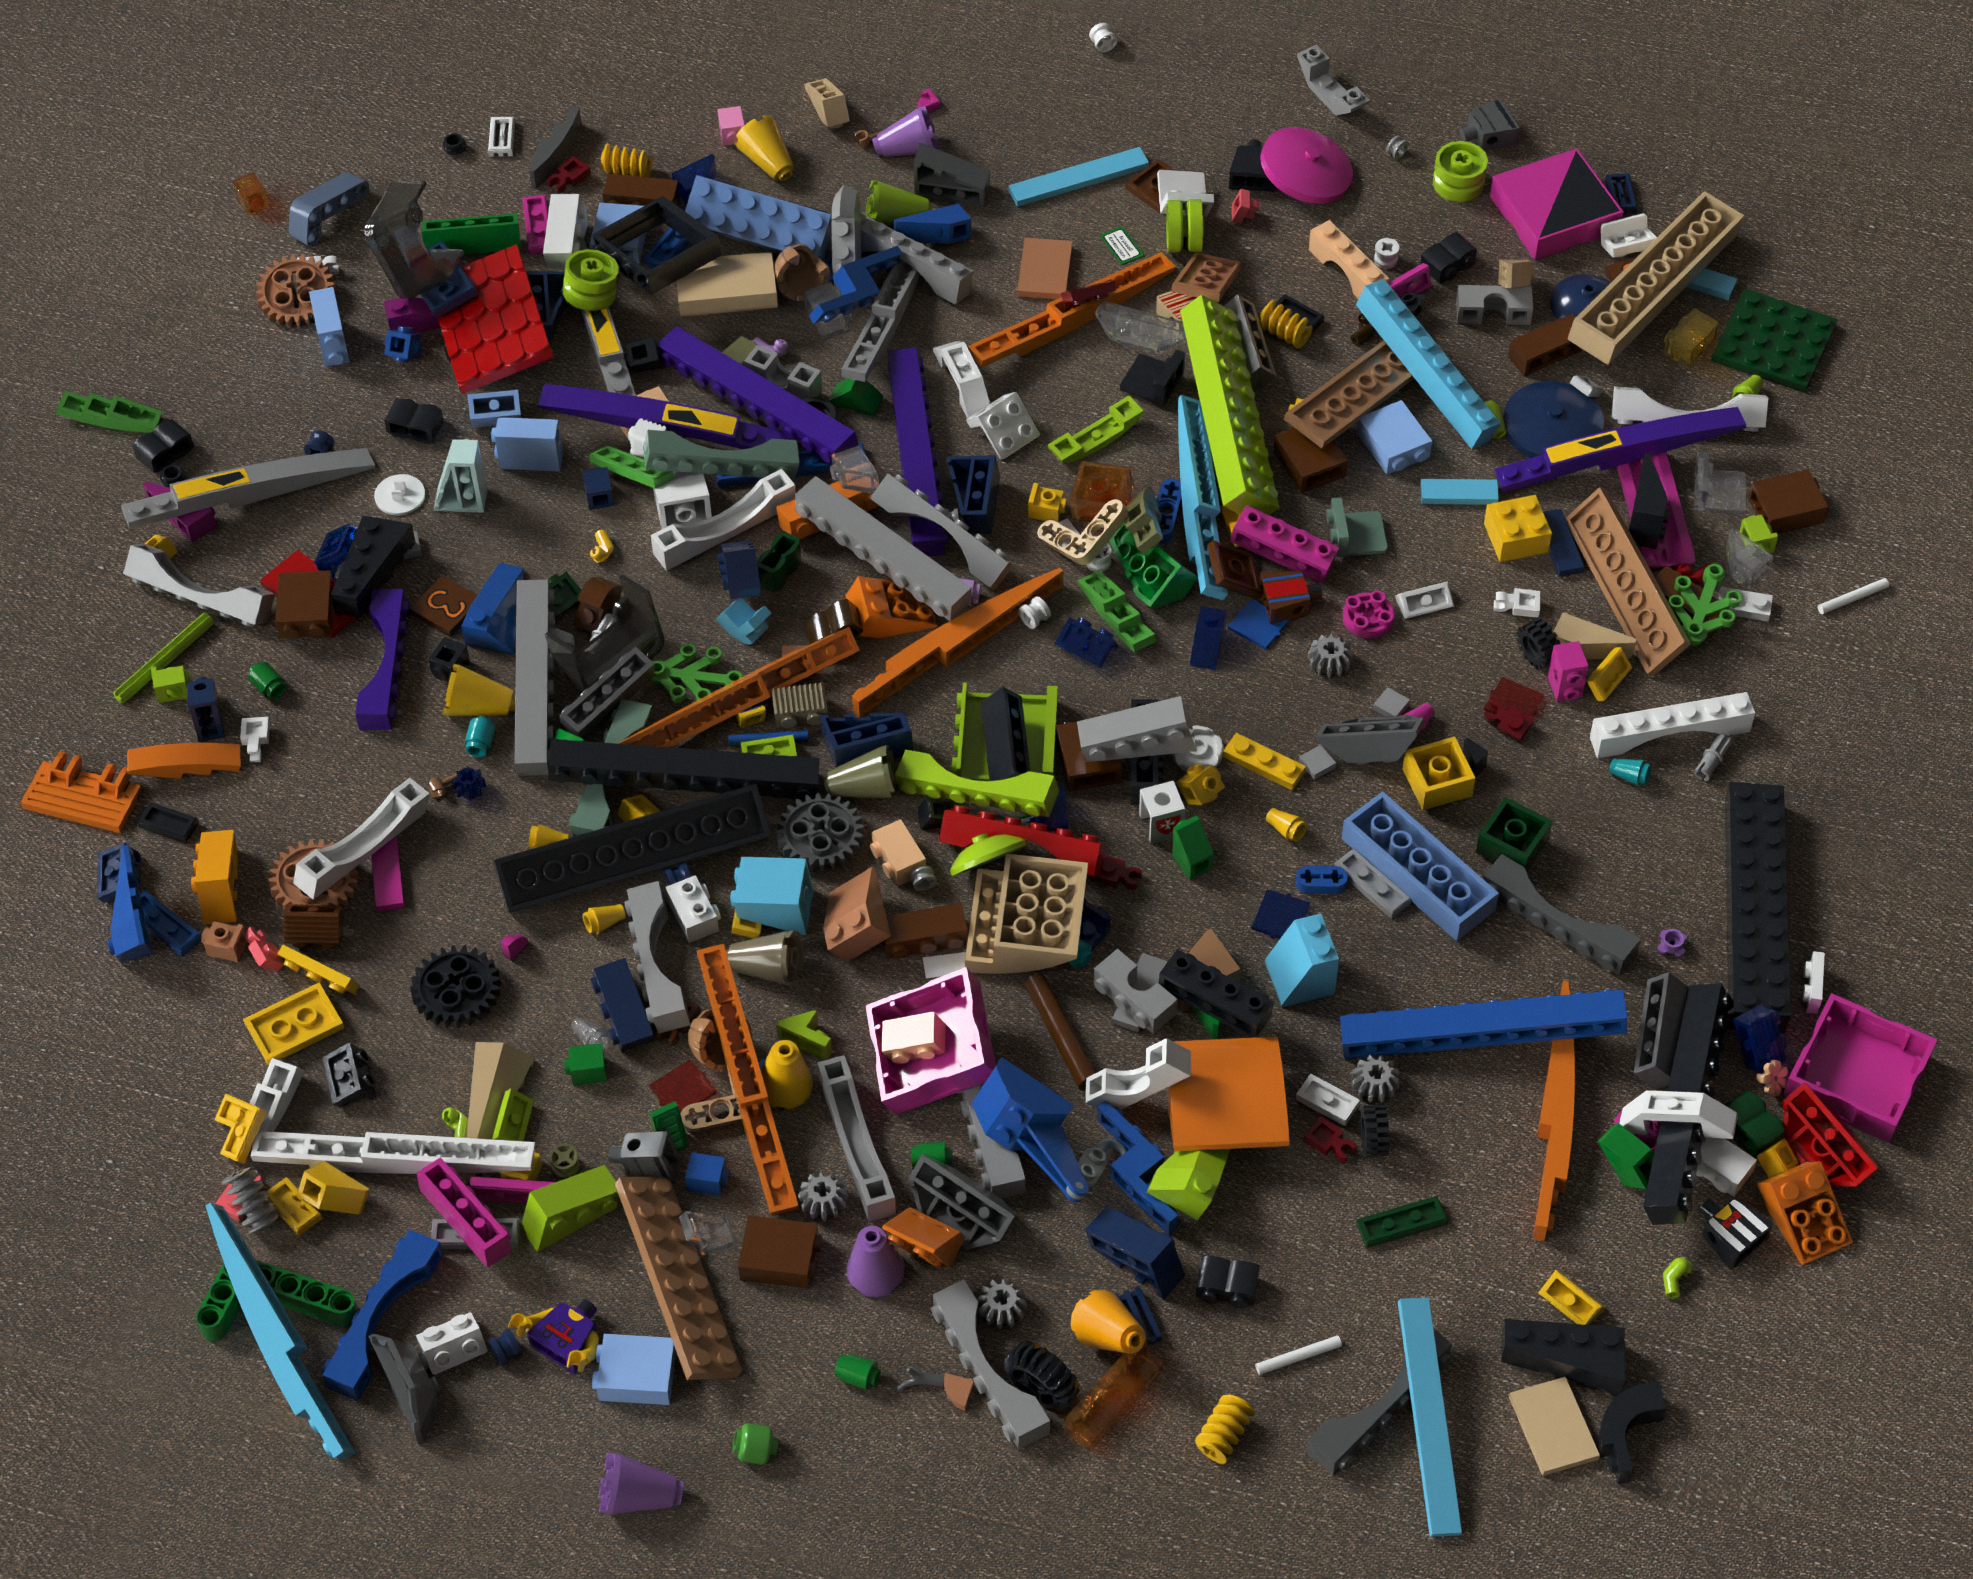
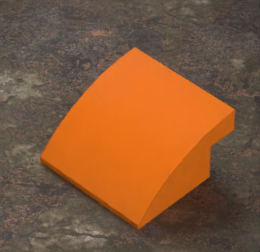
[1167,1037,1289,1151]

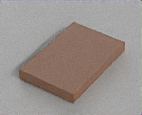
[1017,238,1072,299]

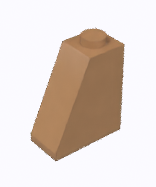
[1175,929,1240,1012]

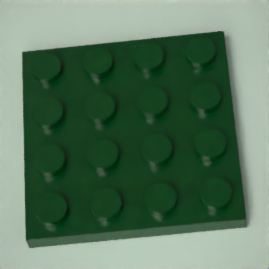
[1711,289,1838,393]

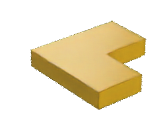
[215,1094,267,1164]

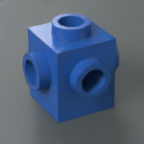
[384,326,422,363]

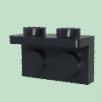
[322,1042,376,1108]

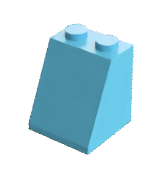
[730,857,814,935]
[1265,914,1339,1007]

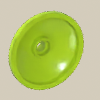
[950,832,1027,877]

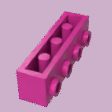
[1230,505,1339,584]
[417,1157,511,1268]

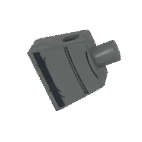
[1459,98,1520,151]
[608,1131,681,1184]

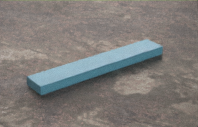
[1009,147,1149,207]

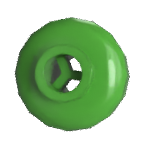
[732,1423,778,1465]

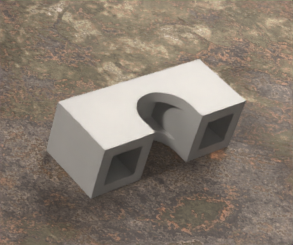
[1456,285,1533,325]
[744,345,822,400]
[1094,949,1178,1034]

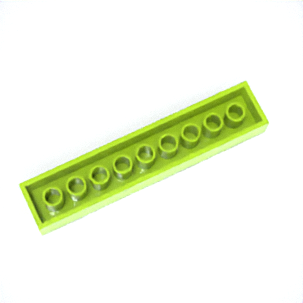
[1180,294,1280,515]

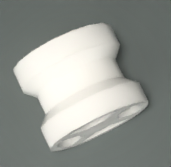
[1089,23,1117,53]
[1374,238,1399,269]
[1086,542,1111,572]
[1018,596,1051,629]

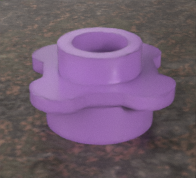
[1658,929,1687,957]

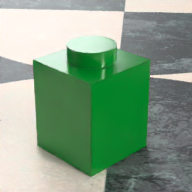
[564,1043,607,1086]

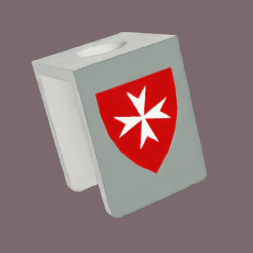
[1139,781,1185,844]

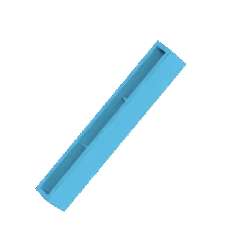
[1356,279,1501,449]

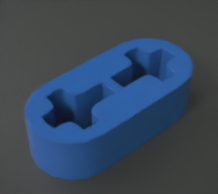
[1295,866,1348,894]

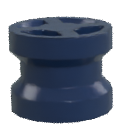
[304,430,335,455]
[663,862,691,886]
[487,1328,523,1366]

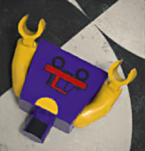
[508,1299,599,1375]

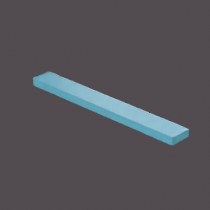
[1398,1298,1462,1537]

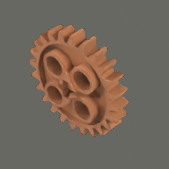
[256,254,336,328]
[269,839,359,910]

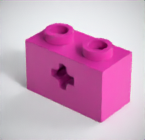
[1548,641,1588,702]

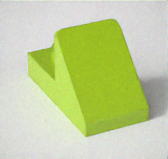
[776,1010,832,1060]

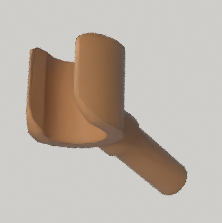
[855,130,882,149]
[429,772,463,799]

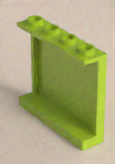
[952,682,1058,781]

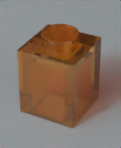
[232,172,269,215]

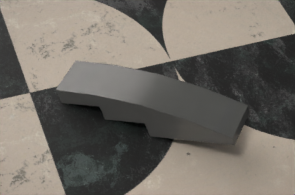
[529,107,582,188]

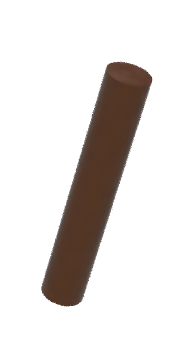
[1024,974,1096,1091]

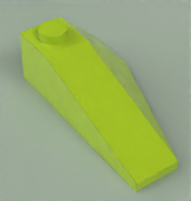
[1146,1149,1230,1220]

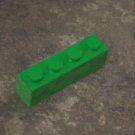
[421,213,521,257]

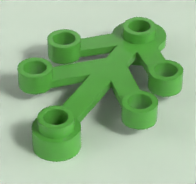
[1668,564,1742,646]
[650,644,744,703]

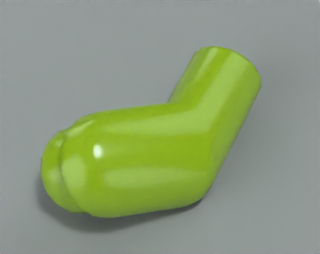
[442,1107,468,1138]
[1663,1257,1693,1299]

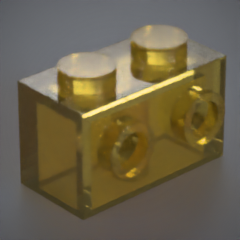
[1664,308,1719,367]

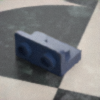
[97,842,142,903]

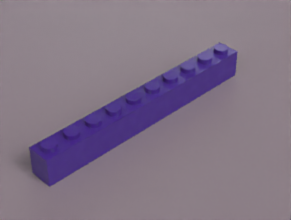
[657,326,859,467]
[887,348,948,556]

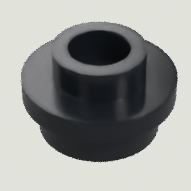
[442,133,466,155]
[160,465,186,488]

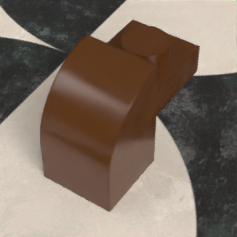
[573,577,624,632]

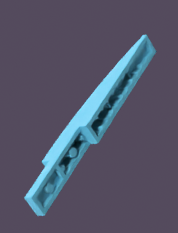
[1178,395,1228,600]
[206,1202,356,1460]

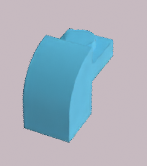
[715,598,771,645]

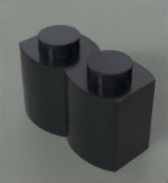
[1420,232,1477,283]
[384,398,444,444]
[133,419,194,473]
[1196,1256,1260,1308]

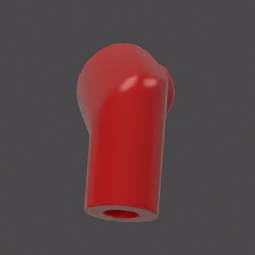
[1677,563,1711,584]

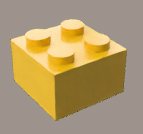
[1484,495,1552,562]
[1402,737,1475,811]

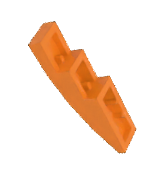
[127,743,241,779]

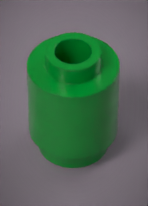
[248,662,286,700]
[911,1142,953,1169]
[835,1353,881,1390]

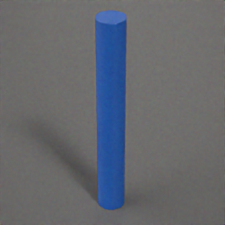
[728,730,808,746]

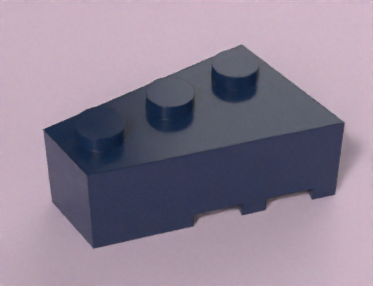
[946,455,1000,534]

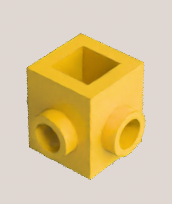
[1176,763,1225,805]

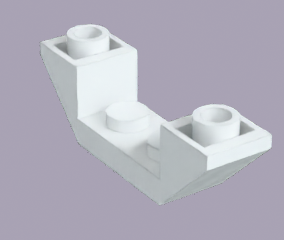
[933,341,990,418]
[1619,1091,1738,1139]

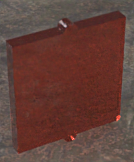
[1483,677,1544,717]
[649,1059,716,1114]

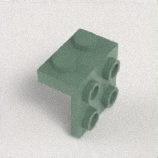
[1326,497,1387,557]

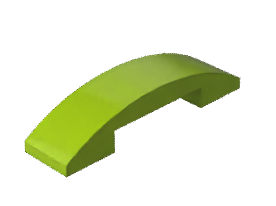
[1048,395,1144,463]

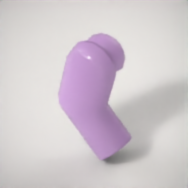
[753,337,788,357]

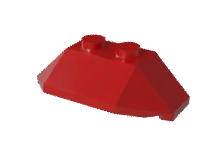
[1783,1082,1879,1187]

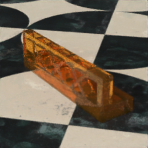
[1065,1338,1164,1451]

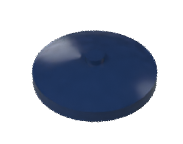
[1503,381,1604,458]

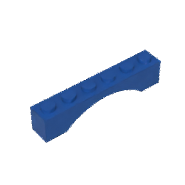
[322,1229,444,1401]

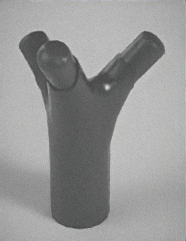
[897,1366,945,1391]

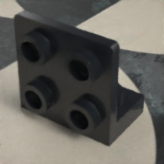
[1120,349,1185,406]

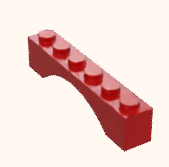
[938,805,1106,876]

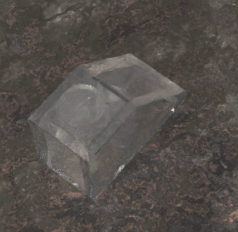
[830,445,879,494]
[1726,528,1773,589]

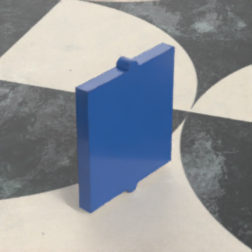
[1228,599,1289,650]

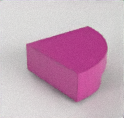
[918,88,941,113]
[501,933,529,961]

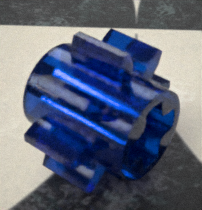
[451,766,486,801]

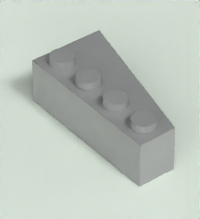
[1077,696,1197,762]

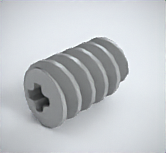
[222,1167,279,1233]

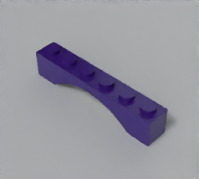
[355,589,410,730]

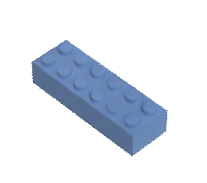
[685,175,832,262]
[1342,791,1499,941]

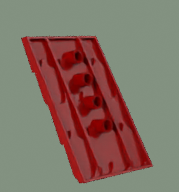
[438,244,554,394]

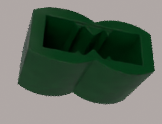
[757,531,801,592]
[1724,1091,1785,1158]

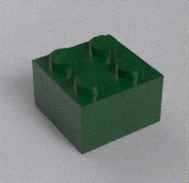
[1476,797,1553,872]

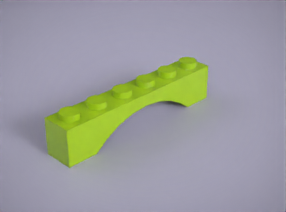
[895,750,1059,817]

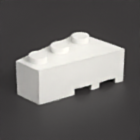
[543,194,588,268]

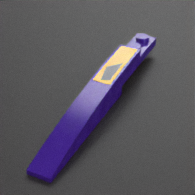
[538,384,788,449]
[1494,407,1746,493]

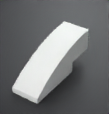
[250,1058,304,1132]

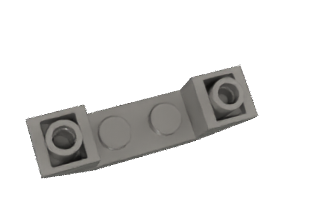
[1297,44,1370,116]

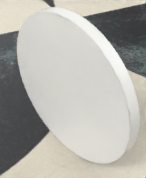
[374,474,425,516]

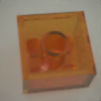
[1069,461,1134,524]

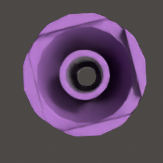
[847,1226,905,1298]

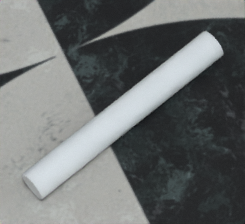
[1818,578,1889,614]
[1255,1335,1342,1375]

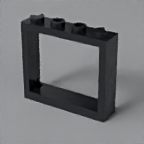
[592,196,722,295]

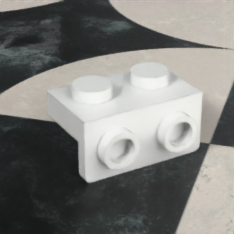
[1601,213,1657,258]
[416,1312,487,1375]

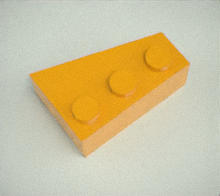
[191,830,238,925]

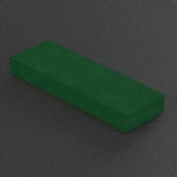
[1356,1196,1448,1249]

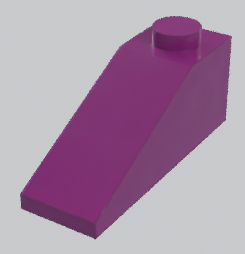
[383,296,441,333]
[143,481,217,543]

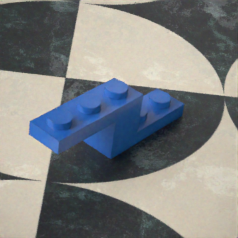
[809,246,903,324]
[1097,1101,1178,1235]

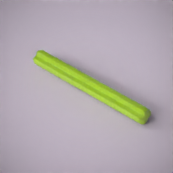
[113,613,214,704]

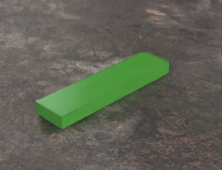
[589,445,674,488]

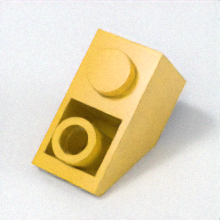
[297,1162,370,1215]

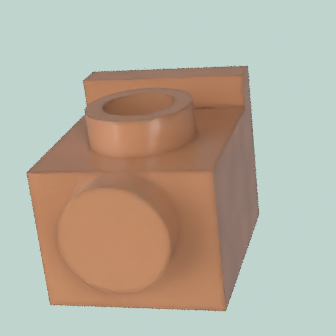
[201,921,247,962]

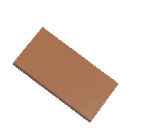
[1171,252,1242,302]

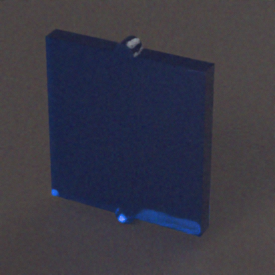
[1252,889,1310,939]

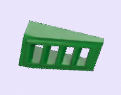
[650,1101,688,1152]

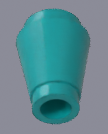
[1609,758,1652,786]

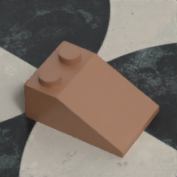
[823,867,891,961]

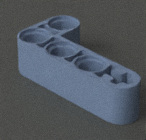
[289,171,369,247]

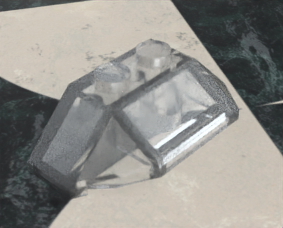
[1095,301,1187,355]

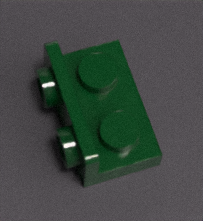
[548,571,581,619]

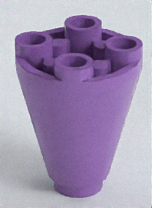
[872,106,941,157]
[599,1453,684,1514]

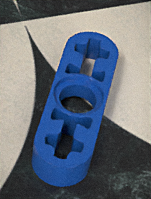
[1157,479,1182,543]

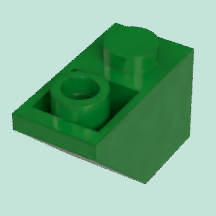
[1172,815,1214,880]
[1598,1123,1654,1190]

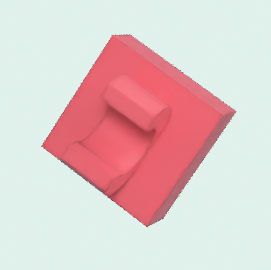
[1232,189,1259,224]

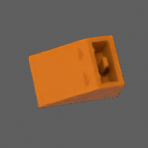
[845,576,938,639]
[1757,1161,1853,1265]
[882,1207,966,1269]

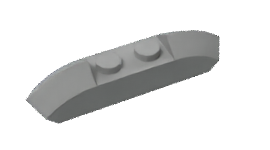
[832,184,861,298]

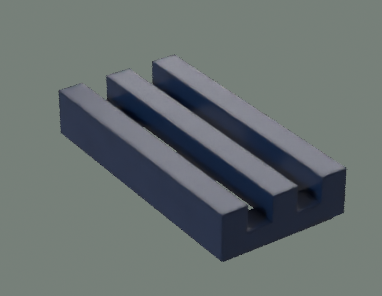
[1605,173,1637,215]
[1116,1286,1162,1347]

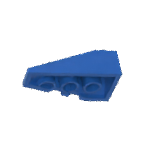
[462,563,524,655]
[108,845,152,962]

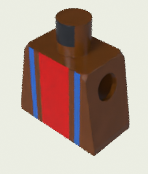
[1259,571,1322,624]

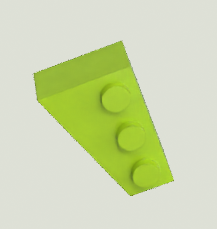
[521,1165,620,1253]

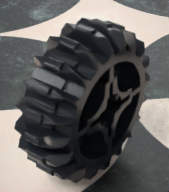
[1004,1341,1080,1412]

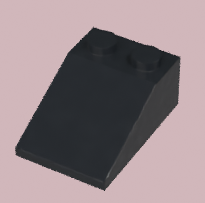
[1629,453,1670,549]

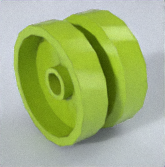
[1433,141,1488,202]
[1166,199,1204,253]
[563,249,619,311]

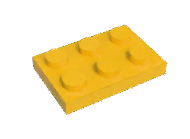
[243,982,345,1066]

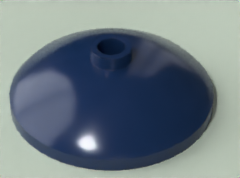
[1550,274,1611,319]

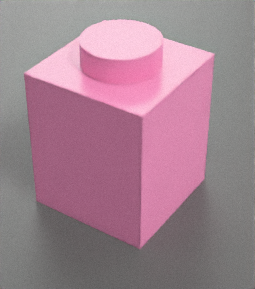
[717,106,744,146]

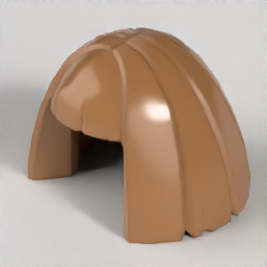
[774,243,830,301]
[688,1009,753,1072]

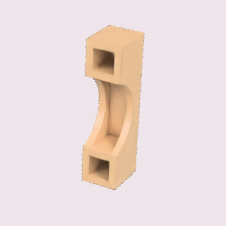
[1309,220,1389,299]

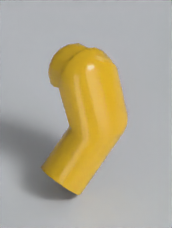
[590,530,614,563]

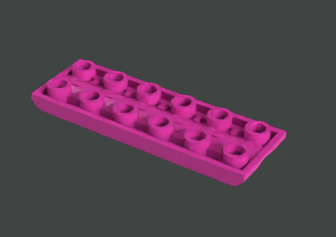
[1616,452,1695,569]

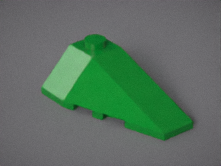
[1109,521,1198,609]

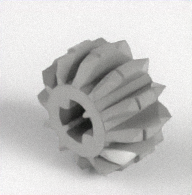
[1308,633,1353,678]
[1352,1055,1400,1104]
[798,1171,848,1222]
[977,1277,1027,1330]

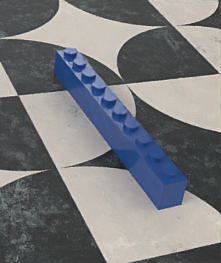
[1340,989,1627,1059]

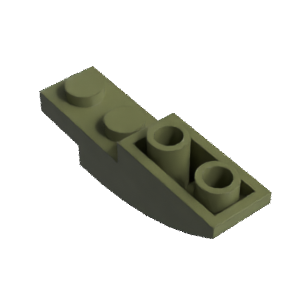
[1125,486,1163,554]

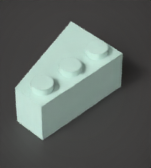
[434,439,487,513]

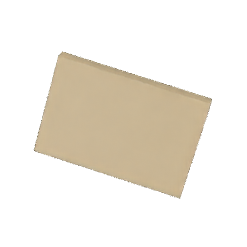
[1509,1376,1600,1476]

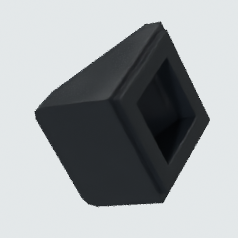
[1462,738,1488,778]
[917,797,951,829]

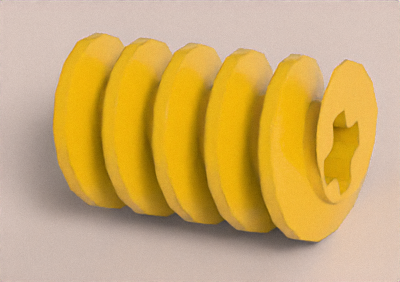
[601,143,653,177]
[1259,300,1313,349]
[1195,1395,1255,1464]

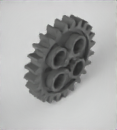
[776,793,864,872]

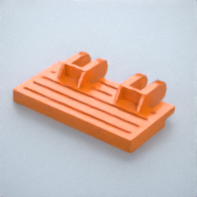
[21,751,141,833]

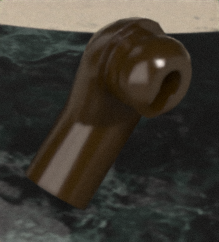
[1350,313,1375,346]

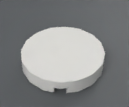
[1171,725,1224,772]

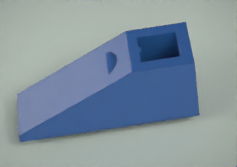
[894,204,972,244]

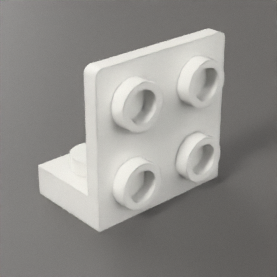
[1157,170,1214,217]
[966,392,1040,460]

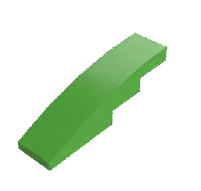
[56,390,163,433]
[1077,570,1156,653]

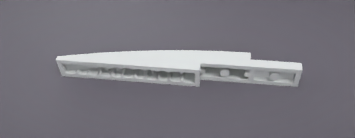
[251,1131,536,1174]

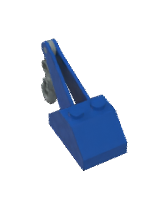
[972,1058,1127,1203]

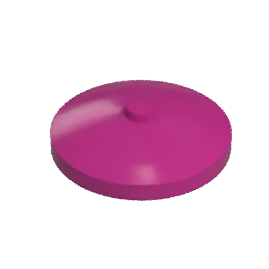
[1260,127,1353,204]

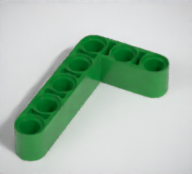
[196,1260,359,1341]

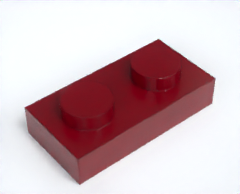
[1061,281,1116,306]

